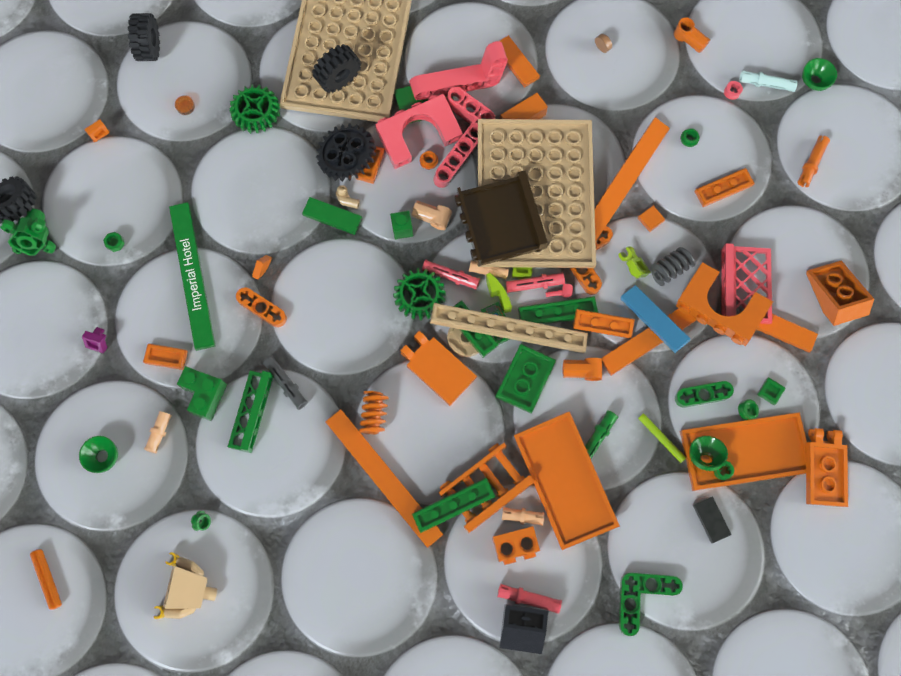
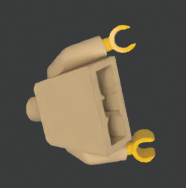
[153,552,217,619]

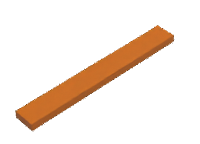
[594,117,670,242]
[325,409,443,548]

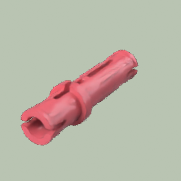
[422,260,480,290]
[505,272,565,293]
[497,584,562,614]

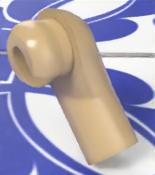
[336,185,360,209]

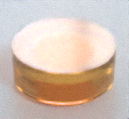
[175,96,195,115]

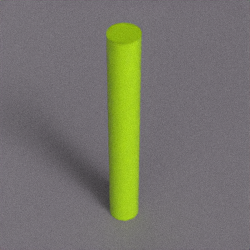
[638,413,686,463]

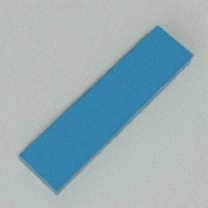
[621,285,690,353]

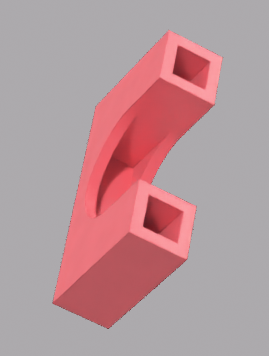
[375,94,463,169]

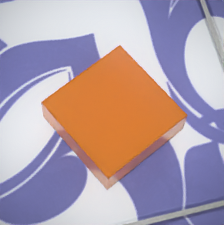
[84,119,110,142]
[638,205,666,232]

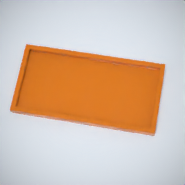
[514,411,620,550]
[680,412,807,491]

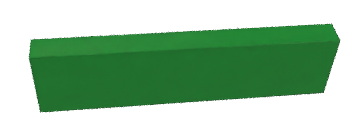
[518,296,598,324]
[412,478,496,533]

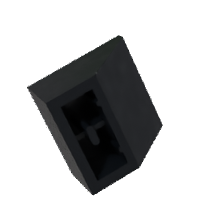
[499,604,549,654]

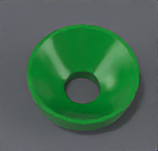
[802,58,837,91]
[79,436,118,473]
[689,436,728,471]

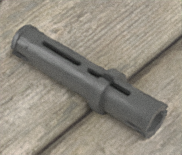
[263,356,308,410]

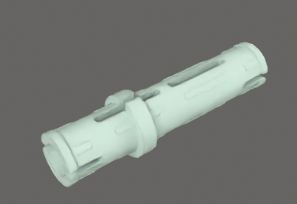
[739,70,798,92]

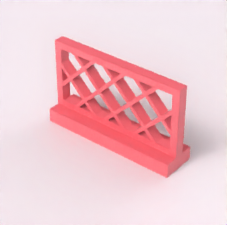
[721,243,772,324]

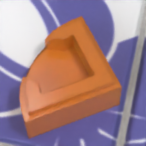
[252,255,272,280]

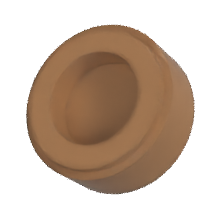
[595,34,612,53]

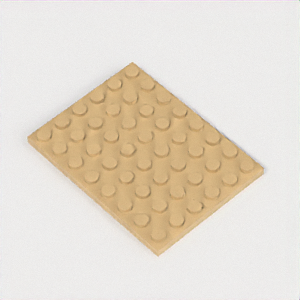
[279,0,412,122]
[478,119,596,268]

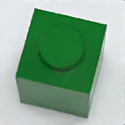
[390,211,413,240]

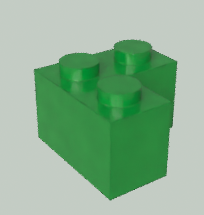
[177,366,227,421]

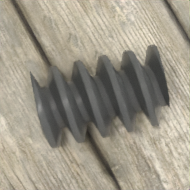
[651,247,696,286]

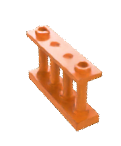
[439,443,535,534]

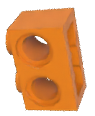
[492,526,540,565]

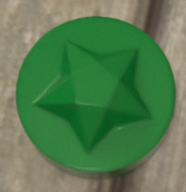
[738,399,759,420]

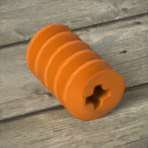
[359,391,389,435]

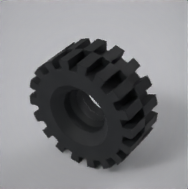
[128,13,160,61]
[312,44,362,93]
[0,176,37,224]

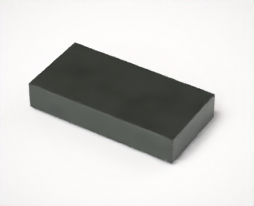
[693,496,732,544]

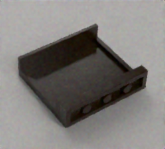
[454,171,548,266]

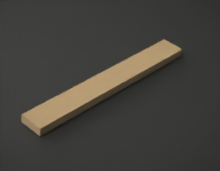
[430,303,588,353]

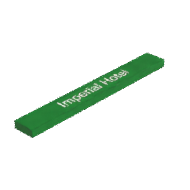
[169,202,216,351]

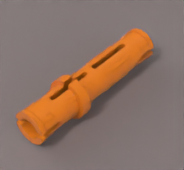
[797,135,830,187]

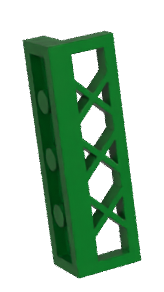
[227,371,274,453]

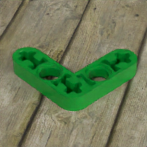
[619,573,683,636]

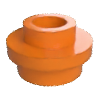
[420,151,438,170]

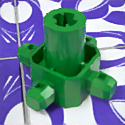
[0,209,56,256]

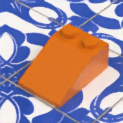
[806,260,874,326]

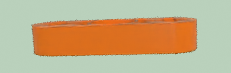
[236,287,287,327]

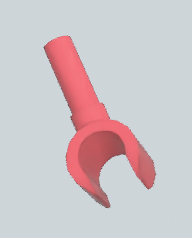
[545,284,573,298]

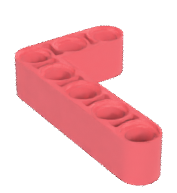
[409,41,508,100]
[433,87,495,188]

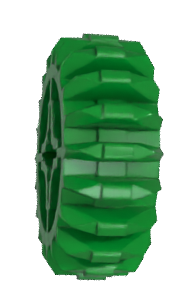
[229,84,280,134]
[393,268,446,321]

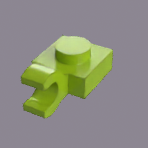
[618,246,651,279]

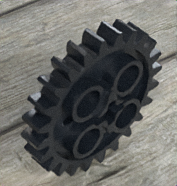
[316,123,377,182]

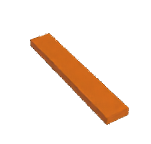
[601,309,697,376]

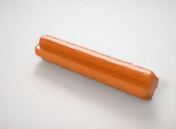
[30,549,62,610]

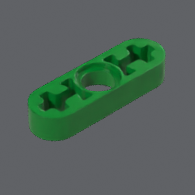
[675,381,734,408]

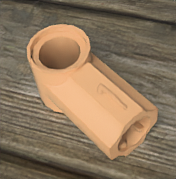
[412,200,452,230]

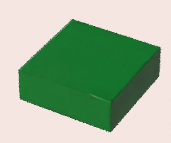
[757,377,786,405]

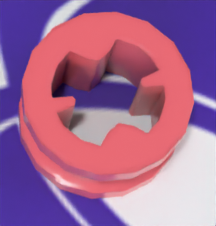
[724,81,743,100]

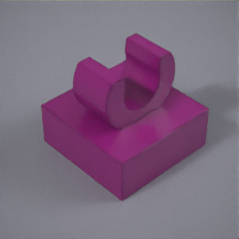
[82,327,107,354]

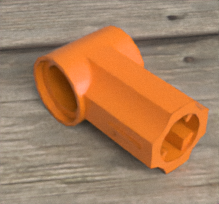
[674,17,710,53]
[562,358,602,381]

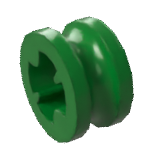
[714,461,734,480]

